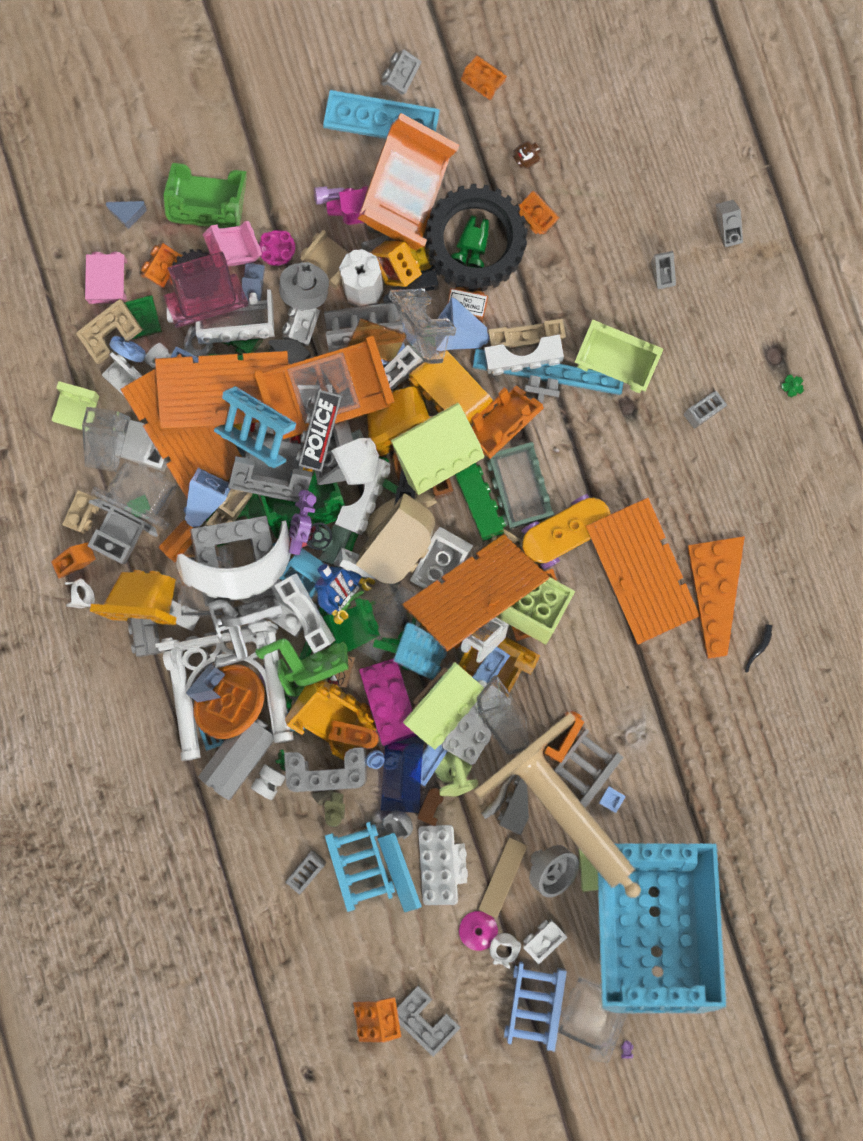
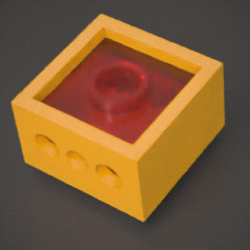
[369,240,422,287]

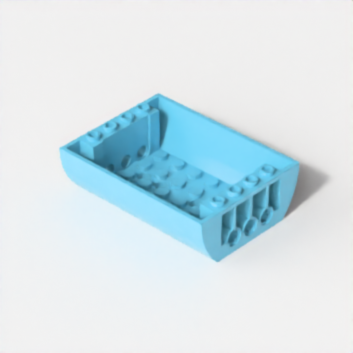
[598,844,726,1013]

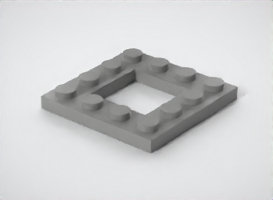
[190,516,280,606]

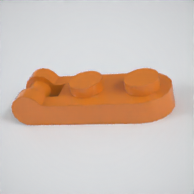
[328,720,379,749]

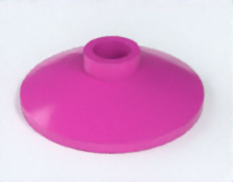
[459,911,498,951]

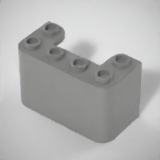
[284,748,367,792]

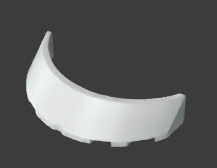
[176,520,291,600]

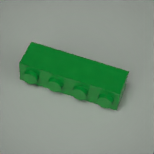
[454,463,506,542]

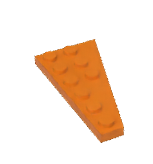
[687,536,745,659]

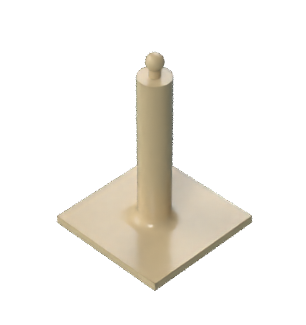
[475,713,641,898]

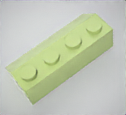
[403,663,486,750]

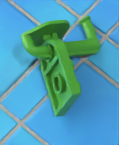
[255,639,348,697]

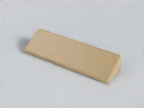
[478,837,528,919]

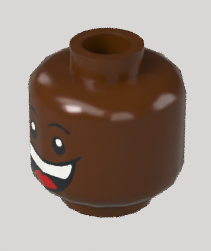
[513,141,541,169]

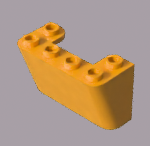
[408,350,493,425]
[285,679,377,760]

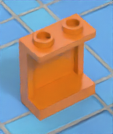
[543,711,584,763]

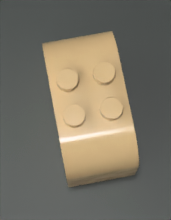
[356,493,435,584]

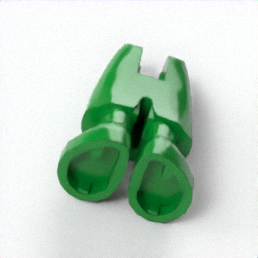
[450,215,489,268]

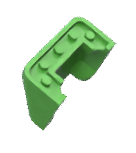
[164,163,247,228]

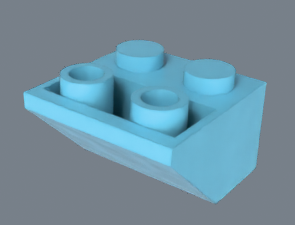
[279,548,324,599]

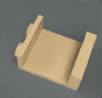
[300,230,349,290]

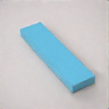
[378,833,422,913]

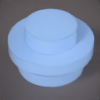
[366,750,385,769]

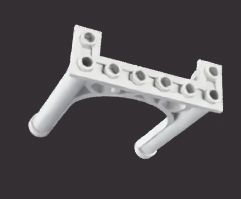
[155,619,294,761]

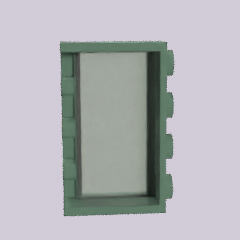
[486,442,554,530]

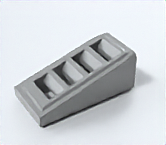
[684,391,727,429]
[285,850,326,895]

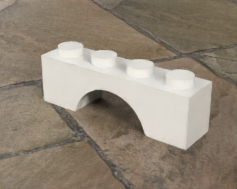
[484,335,564,375]
[335,458,391,535]
[275,573,335,653]

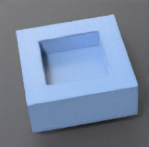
[599,786,626,813]

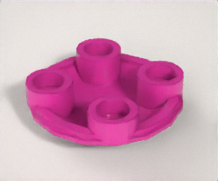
[259,230,296,266]

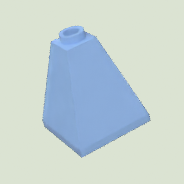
[434,298,489,350]
[185,468,230,527]

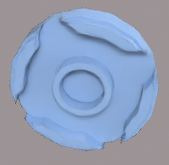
[109,336,146,362]

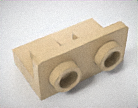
[62,490,99,535]

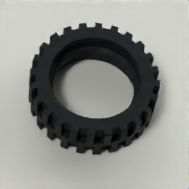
[425,184,528,292]

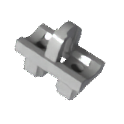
[524,375,560,404]

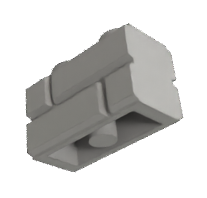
[128,618,161,657]

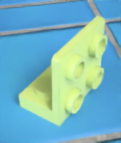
[52,381,99,432]

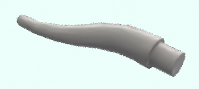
[481,774,516,819]

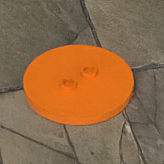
[193,664,264,739]

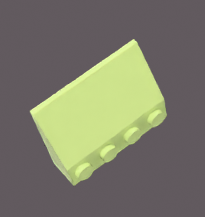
[391,403,484,495]
[496,577,575,644]

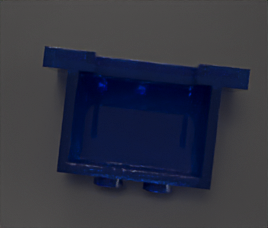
[380,735,424,813]

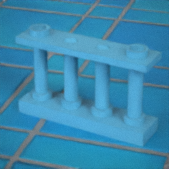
[214,386,296,468]
[325,822,395,912]

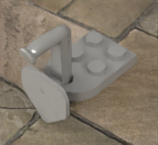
[208,595,282,668]

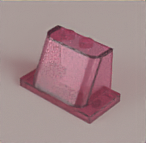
[163,251,248,328]

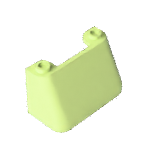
[575,320,663,393]

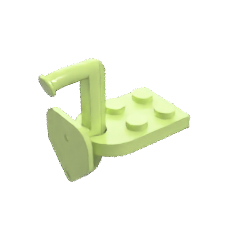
[426,743,479,796]

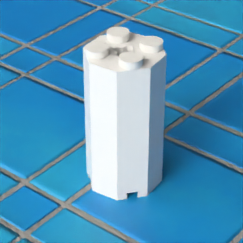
[339,249,384,307]

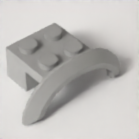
[88,499,158,564]

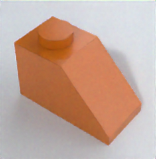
[51,542,96,579]

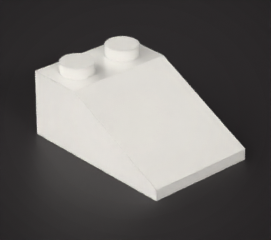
[410,527,473,589]

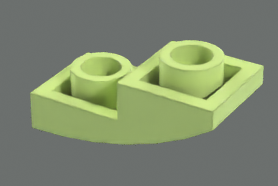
[578,849,598,892]

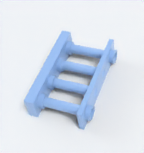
[504,962,567,1051]

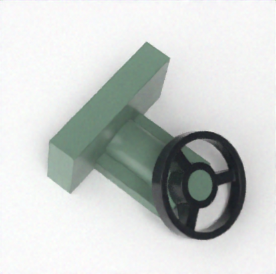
[307,523,352,567]

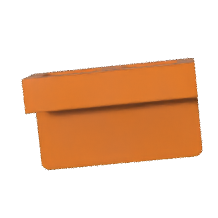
[159,520,193,563]

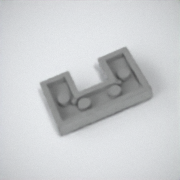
[397,985,461,1057]

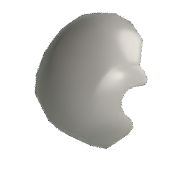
[382,810,413,839]

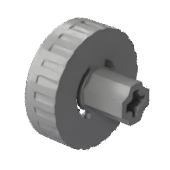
[279,262,329,310]
[529,845,579,897]

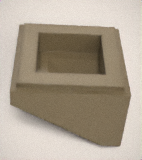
[312,790,334,805]

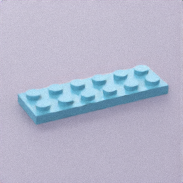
[323,90,440,139]
[394,623,447,680]

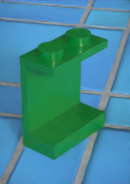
[322,598,380,652]

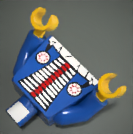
[315,564,375,624]

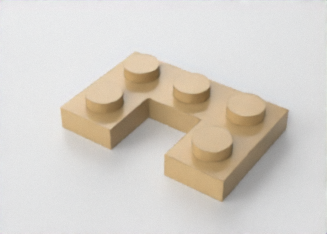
[76,299,143,364]

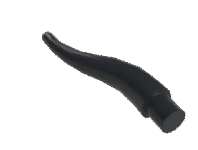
[745,624,773,673]

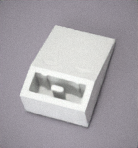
[110,418,170,472]

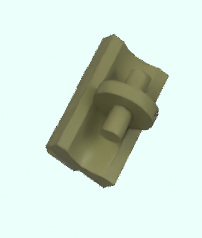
[325,792,345,827]

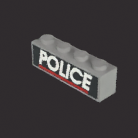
[296,390,342,472]

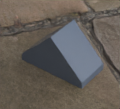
[106,201,147,229]

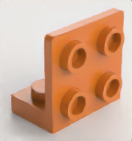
[353,997,401,1043]

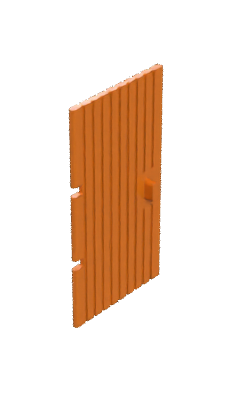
[155,351,288,429]
[120,354,243,500]
[585,497,700,645]
[402,534,549,651]

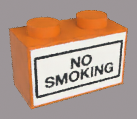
[447,287,488,322]

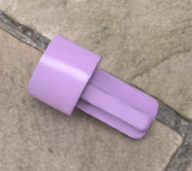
[314,186,344,205]

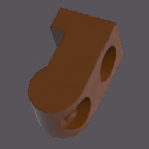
[417,788,444,826]

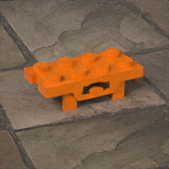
[471,385,544,459]

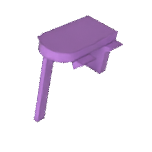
[621,1041,633,1059]

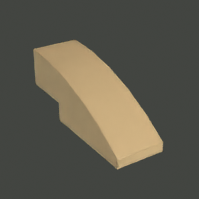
[205,489,253,526]

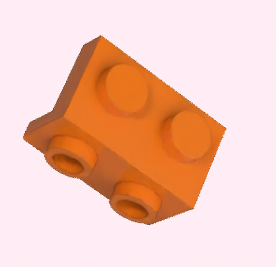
[518,191,560,234]

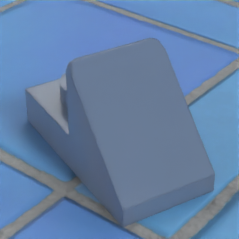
[242,263,265,302]
[186,663,225,702]

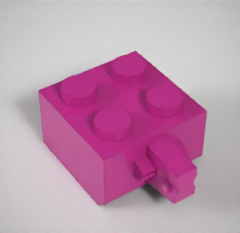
[326,186,368,225]

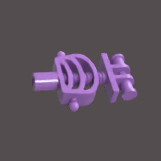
[289,490,316,555]

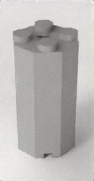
[198,718,274,800]

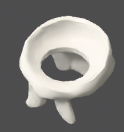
[184,326,213,356]
[65,578,95,608]
[490,933,521,968]

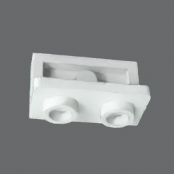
[522,919,567,964]

